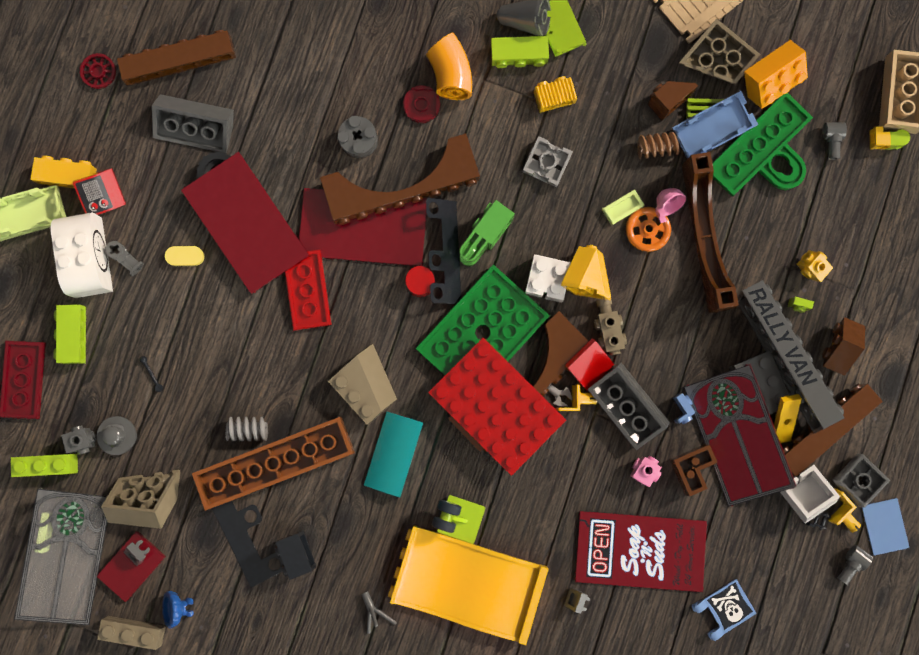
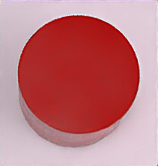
[406,266,435,297]

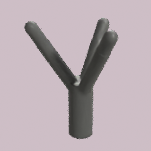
[361,591,397,634]

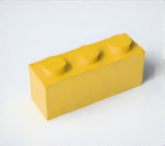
[31,156,97,189]

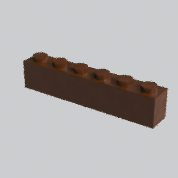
[117,30,236,86]
[782,383,883,477]

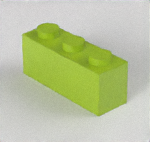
[491,36,549,68]
[54,305,86,364]
[11,454,78,477]

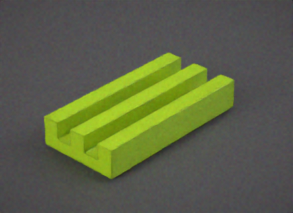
[686,98,725,119]

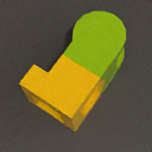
[870,127,910,149]

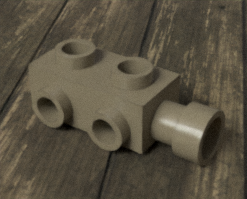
[594,299,627,356]

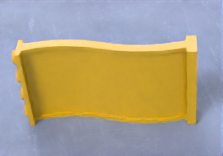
[388,525,549,645]

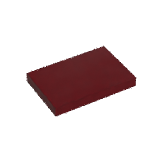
[97,531,166,602]

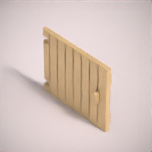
[653,0,744,44]

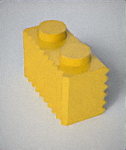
[534,76,577,113]

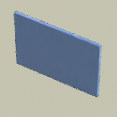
[862,498,909,555]

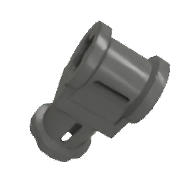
[105,241,144,276]

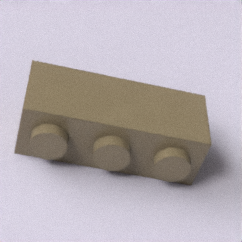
[97,616,166,650]

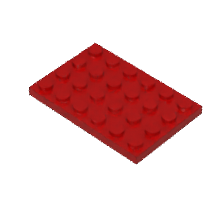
[428,338,566,476]

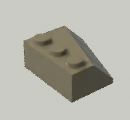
[679,19,761,85]
[328,344,397,425]
[101,470,180,529]

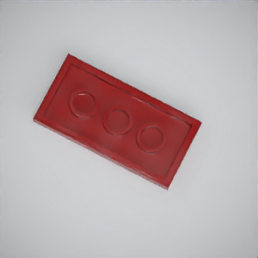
[285,250,332,331]

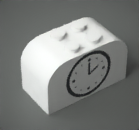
[51,213,113,298]

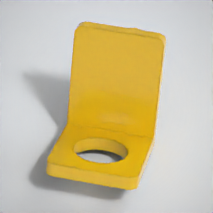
[555,385,597,411]
[828,488,861,533]

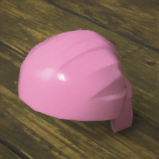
[656,188,686,223]

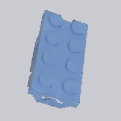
[672,91,758,159]

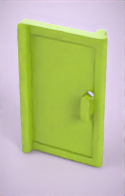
[546,0,586,57]

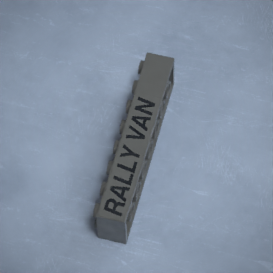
[737,280,845,434]

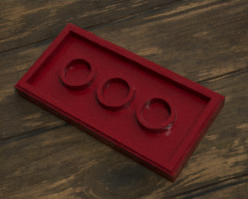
[0,341,46,419]

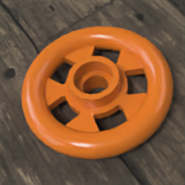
[626,207,671,252]

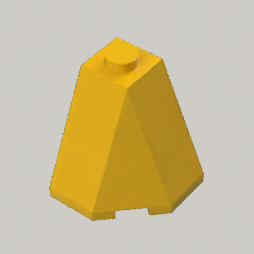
[561,245,611,300]

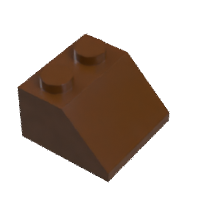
[648,81,698,121]

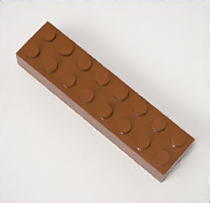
[192,417,355,511]

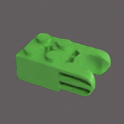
[460,200,515,266]

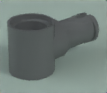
[822,122,847,160]
[837,545,873,585]

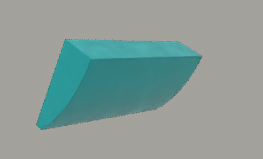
[364,412,423,497]

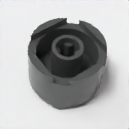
[338,116,378,158]

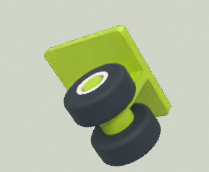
[431,495,485,544]

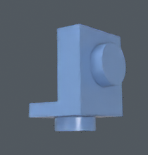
[673,393,695,424]

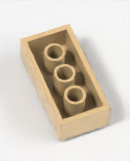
[879,50,919,134]

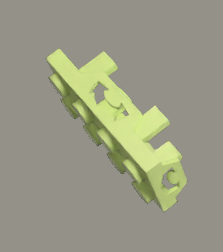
[0,185,66,241]

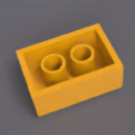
[744,40,808,109]

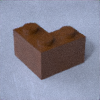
[822,317,865,376]
[669,444,718,496]

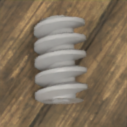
[226,417,268,441]

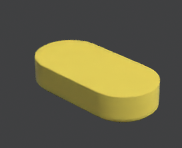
[165,246,204,266]

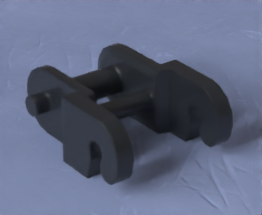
[801,513,831,530]

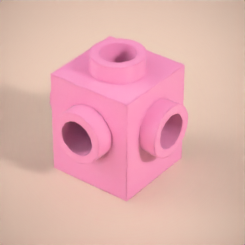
[630,456,662,487]

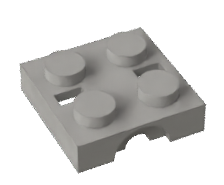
[523,136,573,187]

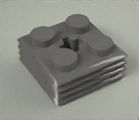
[833,454,890,508]

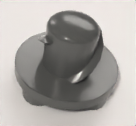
[97,416,137,455]

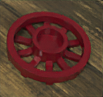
[80,53,116,89]

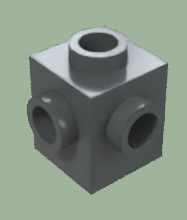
[61,425,96,455]

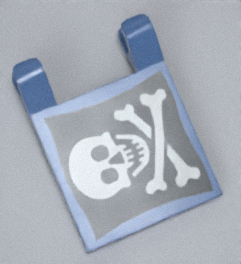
[692,579,757,641]

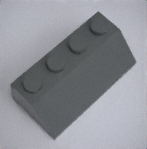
[152,94,234,153]
[588,362,670,450]

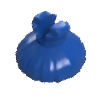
[162,591,194,629]

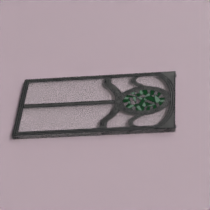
[14,488,107,626]

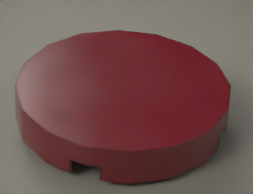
[403,85,440,123]

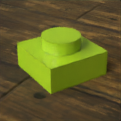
[788,297,814,313]

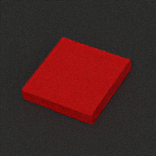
[565,339,614,391]

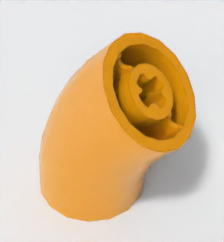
[426,33,472,100]

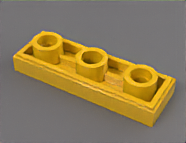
[774,394,802,443]

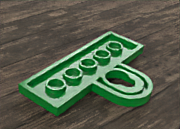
[713,92,813,197]

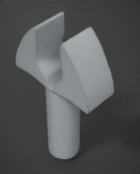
[547,384,572,407]

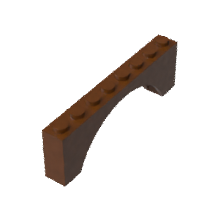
[320,134,480,225]
[682,152,739,313]
[448,311,589,452]

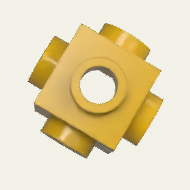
[797,250,833,282]

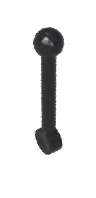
[139,356,163,392]

